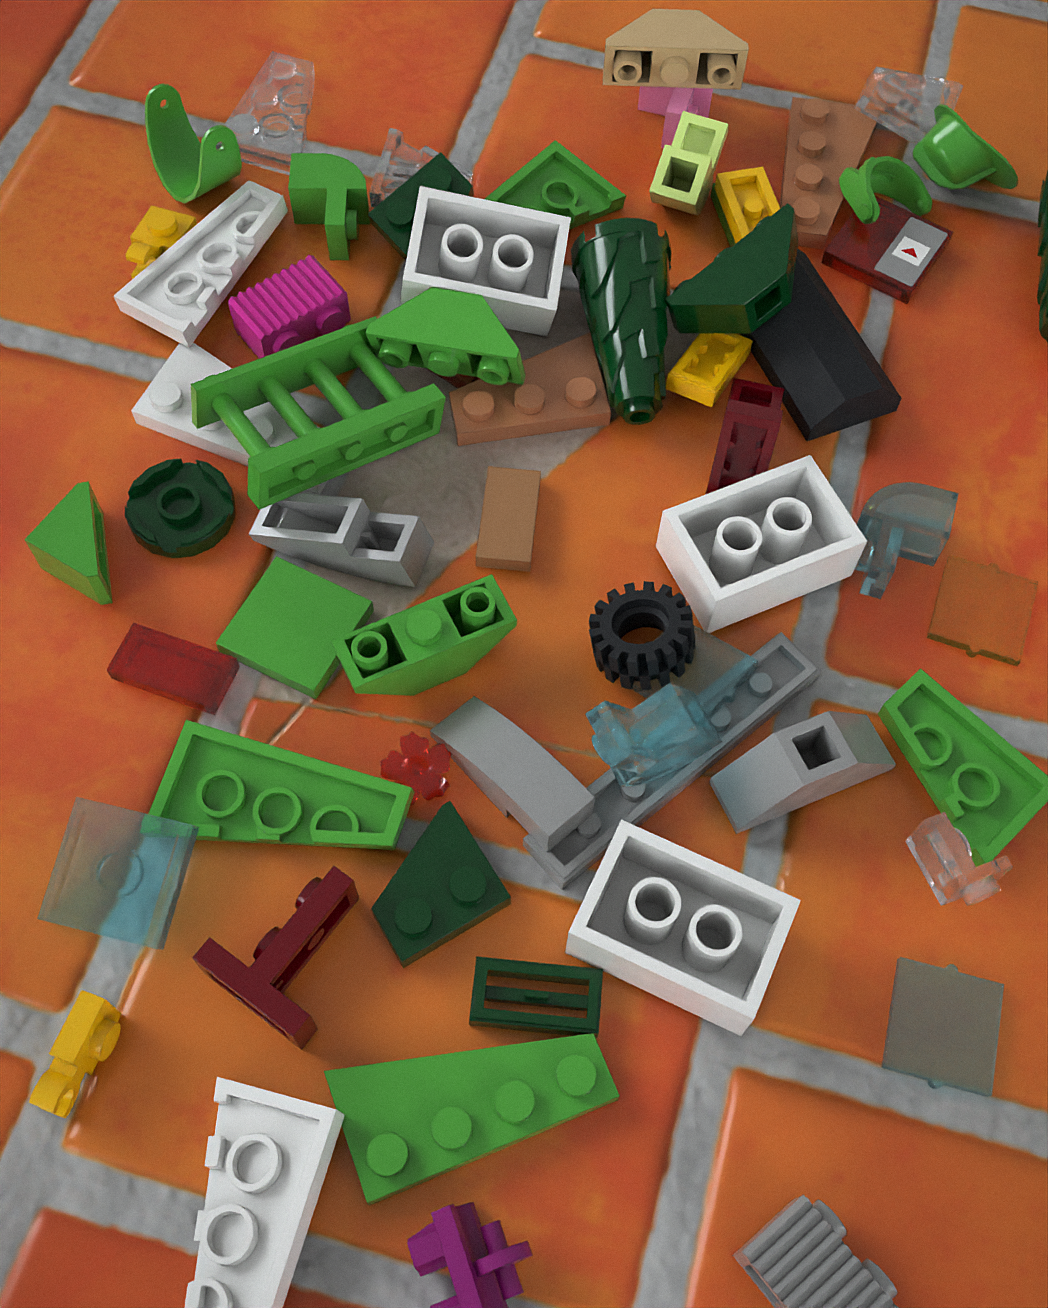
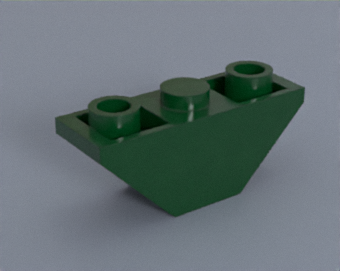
[665,203,798,334]

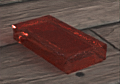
[106,622,240,716]

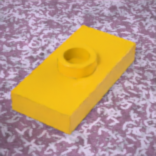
[666,333,753,407]

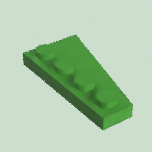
[141,720,414,850]
[324,1033,620,1206]

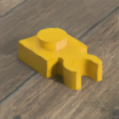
[29,990,122,1119]

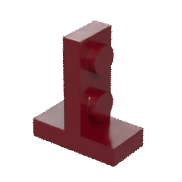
[705,378,784,495]
[192,866,359,1050]

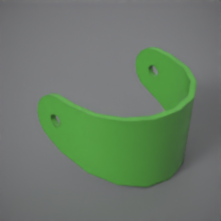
[145,84,242,204]

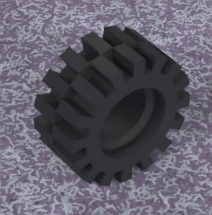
[589,581,696,691]

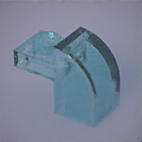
[855,482,959,599]
[585,683,722,787]

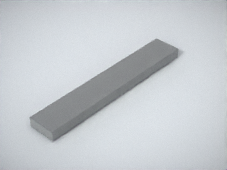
[523,632,822,890]

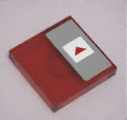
[821,196,953,304]

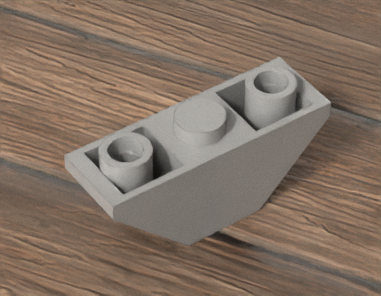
[709,711,896,834]

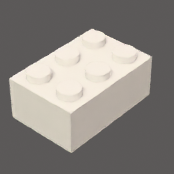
[400,186,571,337]
[656,455,867,634]
[565,819,801,1036]

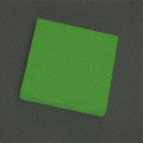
[216,556,374,699]

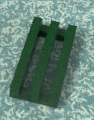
[469,956,603,1038]

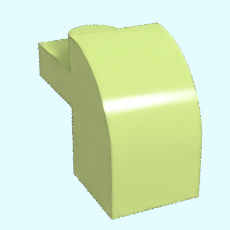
[649,111,729,216]

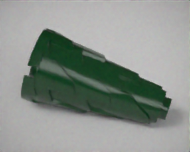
[571,218,672,425]

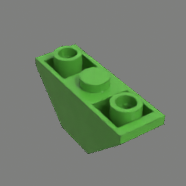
[365,287,526,385]
[331,574,517,696]

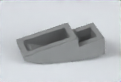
[249,493,434,587]
[430,696,595,853]

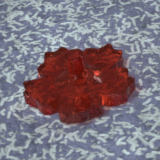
[379,731,452,806]

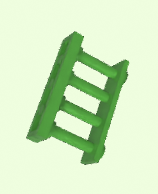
[191,316,446,510]

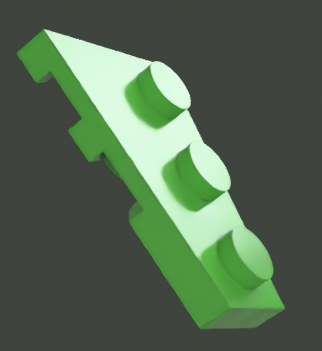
[485,140,626,230]
[878,668,1048,873]

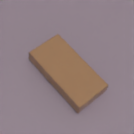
[476,466,541,572]

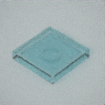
[37,797,199,950]

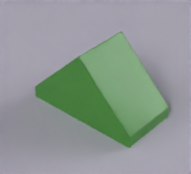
[24,481,113,605]

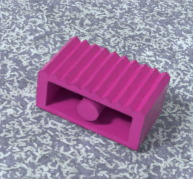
[228,254,351,359]

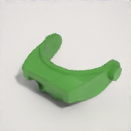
[839,156,932,224]

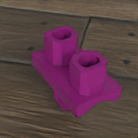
[407,1202,533,1308]

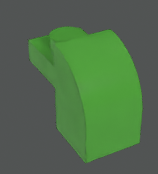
[288,153,370,260]

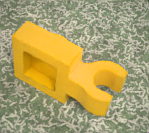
[125,205,197,279]

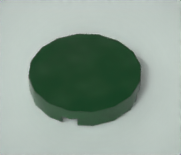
[125,459,235,558]

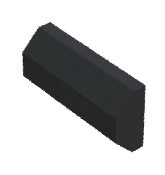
[740,249,902,442]

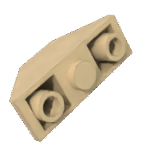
[603,9,749,90]

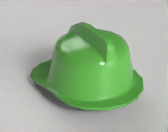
[912,104,1018,190]

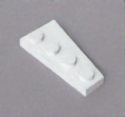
[113,180,288,348]
[131,342,328,494]
[184,1077,345,1308]

